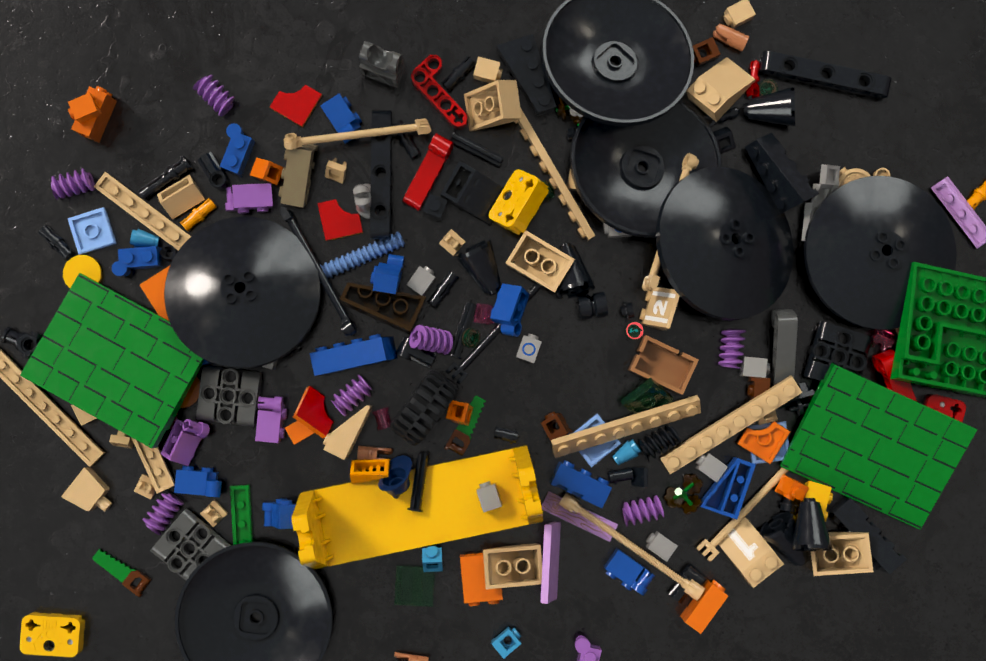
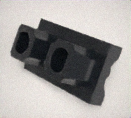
[779,382,815,416]

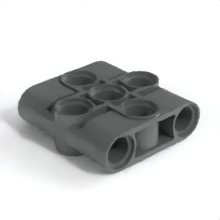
[196,365,262,427]
[150,508,231,581]

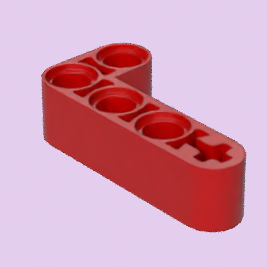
[411,55,468,130]
[402,133,454,211]
[872,349,917,401]

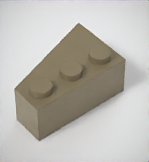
[279,144,318,208]

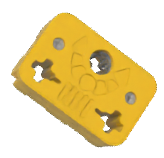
[489,169,549,235]
[20,612,85,657]

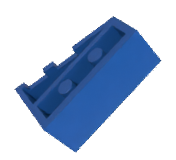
[700,457,756,520]
[549,460,612,508]

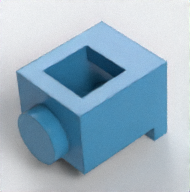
[422,546,443,572]
[491,626,522,659]

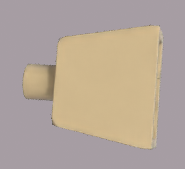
[61,467,112,512]

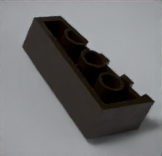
[340,282,426,335]

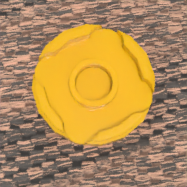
[63,255,102,288]

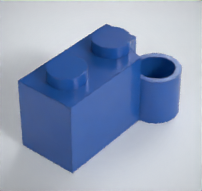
[320,93,362,144]
[370,254,404,294]
[490,283,530,337]
[174,465,222,497]

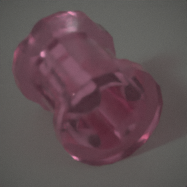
[372,407,392,431]

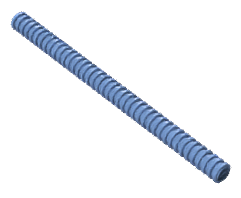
[320,231,405,283]

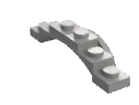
[801,164,840,241]

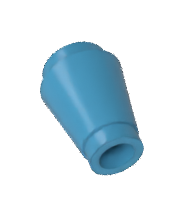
[130,229,160,247]
[612,439,642,465]

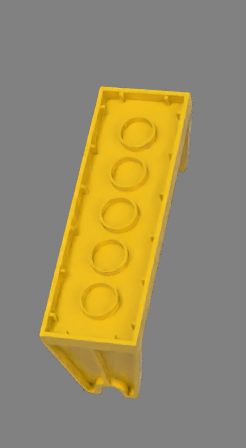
[292,445,543,569]

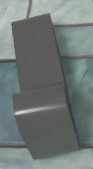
[771,309,798,386]

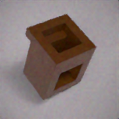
[692,37,721,66]
[748,377,770,400]
[541,411,573,441]

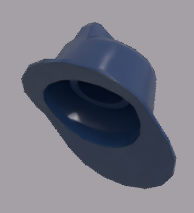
[378,455,412,499]

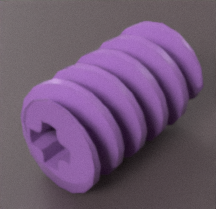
[193,74,235,117]
[51,168,95,200]
[409,325,453,355]
[718,328,746,369]
[331,374,373,416]
[142,492,184,535]
[622,495,664,527]

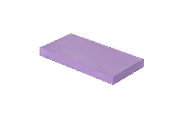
[540,521,561,604]

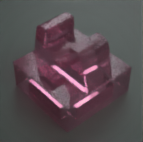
[473,303,494,324]
[871,330,894,352]

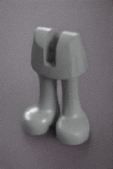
[353,183,379,219]

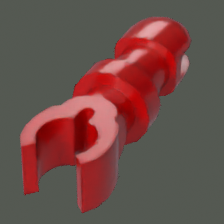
[746,60,760,98]

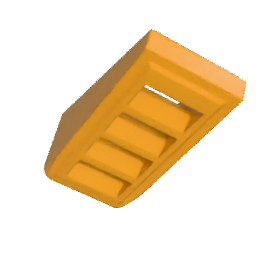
[350,459,390,484]

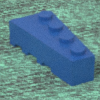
[309,334,398,376]

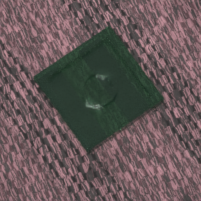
[621,378,674,414]
[394,565,435,607]

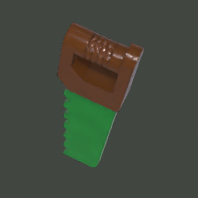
[444,396,486,456]
[92,549,151,597]

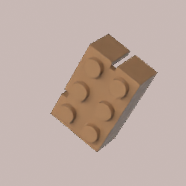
[628,335,699,395]

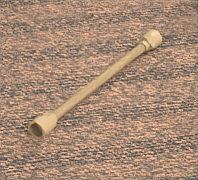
[559,492,705,601]

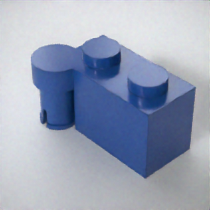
[220,123,255,177]
[112,246,163,277]
[262,499,296,529]
[604,548,655,596]

